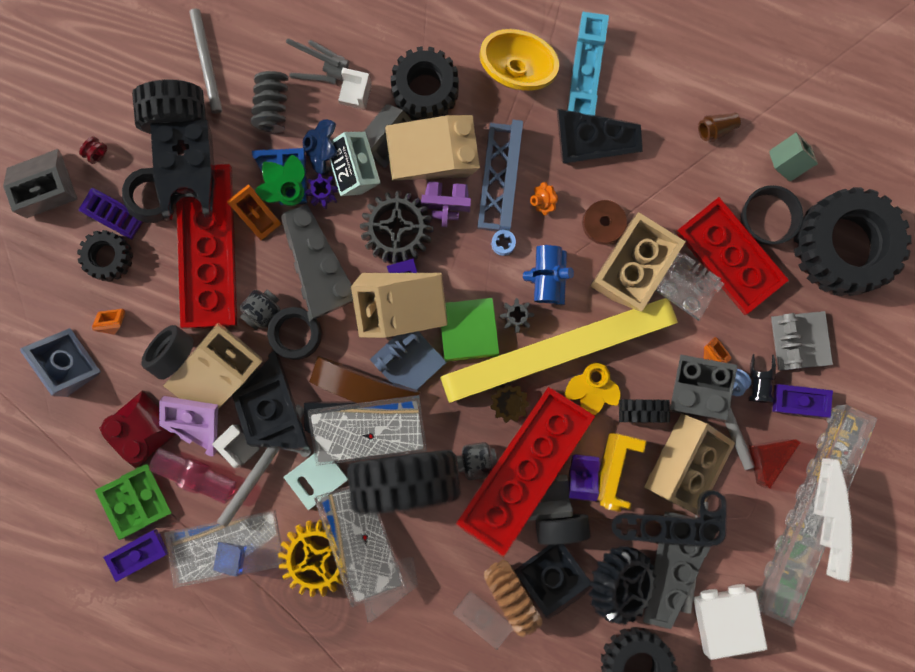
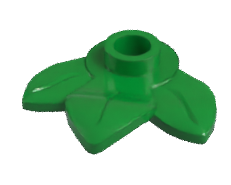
[255,155,305,206]

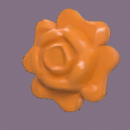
[530,182,558,215]

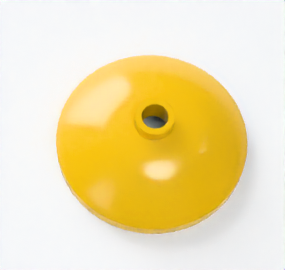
[479,29,559,91]

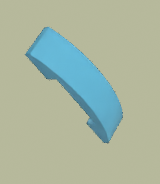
[568,11,609,115]

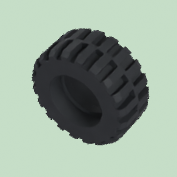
[794,187,912,296]
[347,450,461,514]

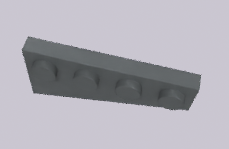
[643,511,719,629]

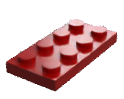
[675,197,789,315]

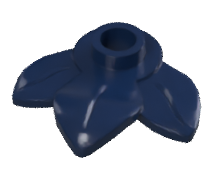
[302,119,337,174]

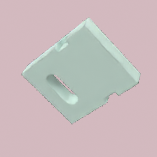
[284,452,348,510]

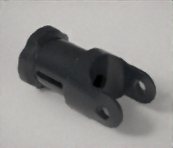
[748,354,776,403]

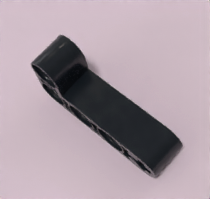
[612,490,727,546]

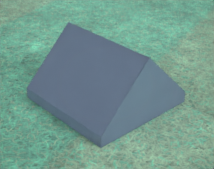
[20,328,101,397]

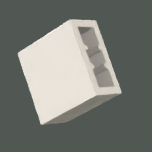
[693,584,767,660]

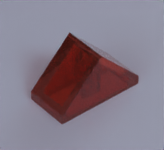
[749,439,801,489]

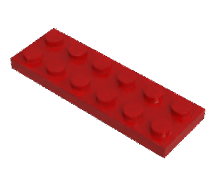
[176,164,238,329]
[456,387,595,558]

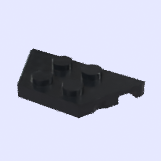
[232,351,310,450]

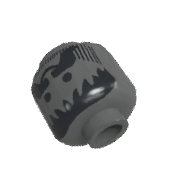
[240,289,281,330]
[457,442,497,481]

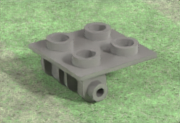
[771,311,833,371]

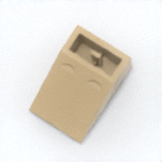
[351,273,448,338]
[163,322,262,409]

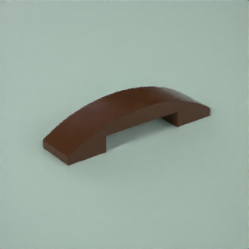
[309,356,421,407]

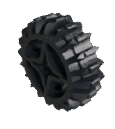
[588,546,657,625]

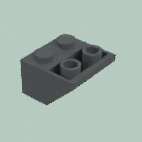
[3,149,78,218]
[670,355,737,422]

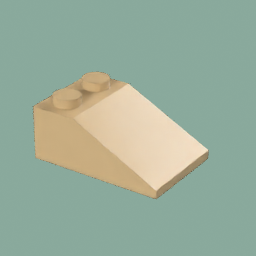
[385,115,480,180]

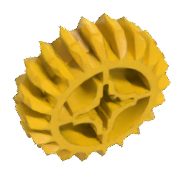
[278,519,347,597]

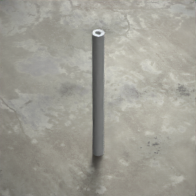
[217,404,304,527]

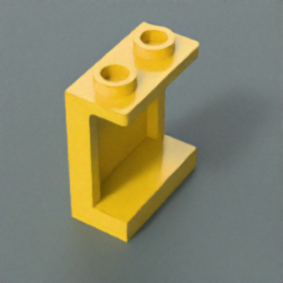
[598,433,646,512]

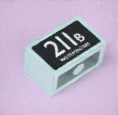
[330,132,381,196]

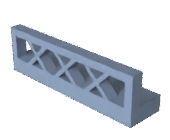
[477,119,523,231]

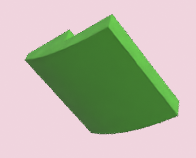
[441,298,499,362]
[95,464,171,540]

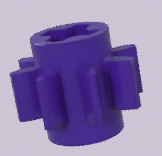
[305,173,339,209]

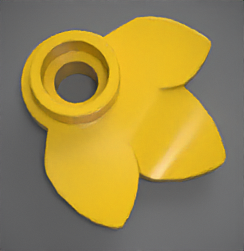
[565,363,620,415]

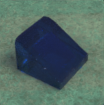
[213,542,247,577]

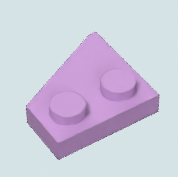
[159,396,218,456]

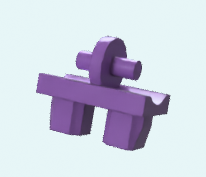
[421,182,471,227]

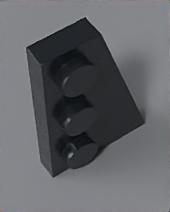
[556,108,643,164]

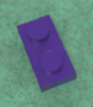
[772,384,833,418]
[103,529,169,582]

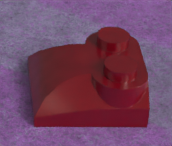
[99,390,176,468]

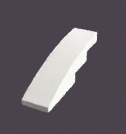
[813,458,852,581]

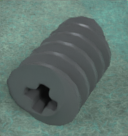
[251,71,288,133]

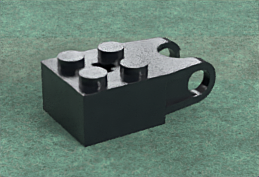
[150,120,216,221]

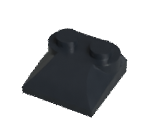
[514,544,592,619]

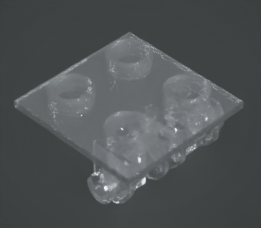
[655,252,724,321]

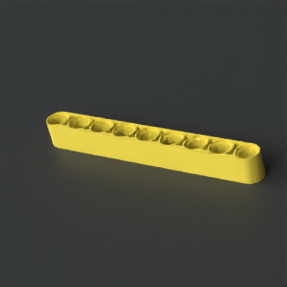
[440,297,678,403]

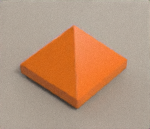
[92,309,126,335]
[704,337,732,363]

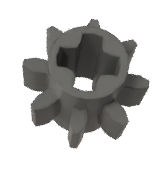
[500,298,534,333]

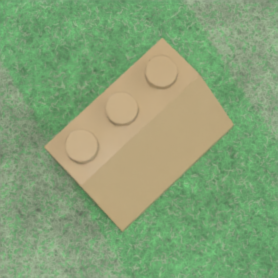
[590,212,686,312]
[644,413,735,515]

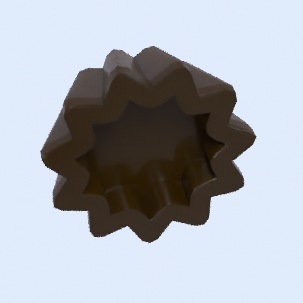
[490,383,530,423]

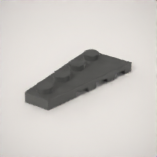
[281,204,353,322]

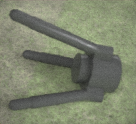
[286,39,349,85]

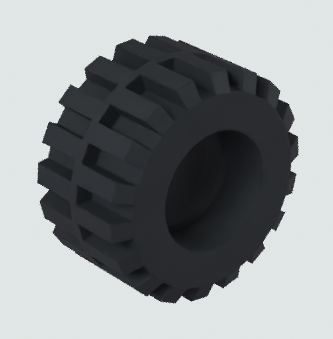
[391,46,459,121]
[132,79,206,134]
[601,627,678,672]

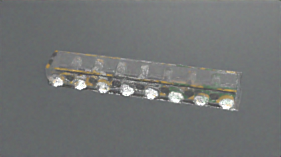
[756,405,878,627]

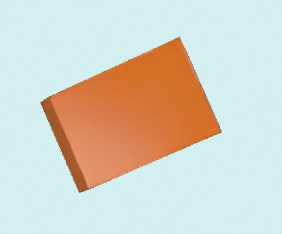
[227,184,281,241]

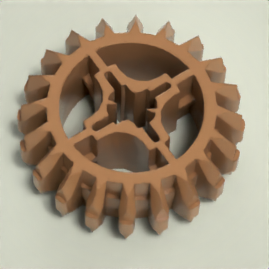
[484,560,542,637]

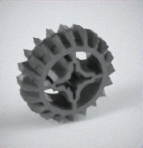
[360,191,434,264]

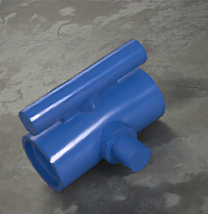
[523,245,574,305]

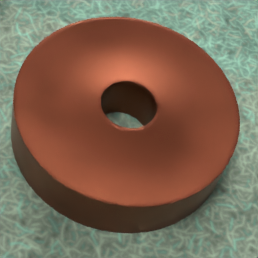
[582,200,627,244]

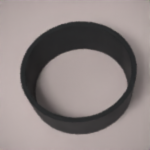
[741,185,803,245]

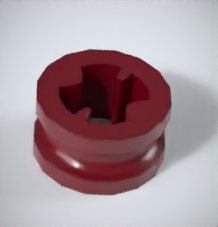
[79,136,107,164]

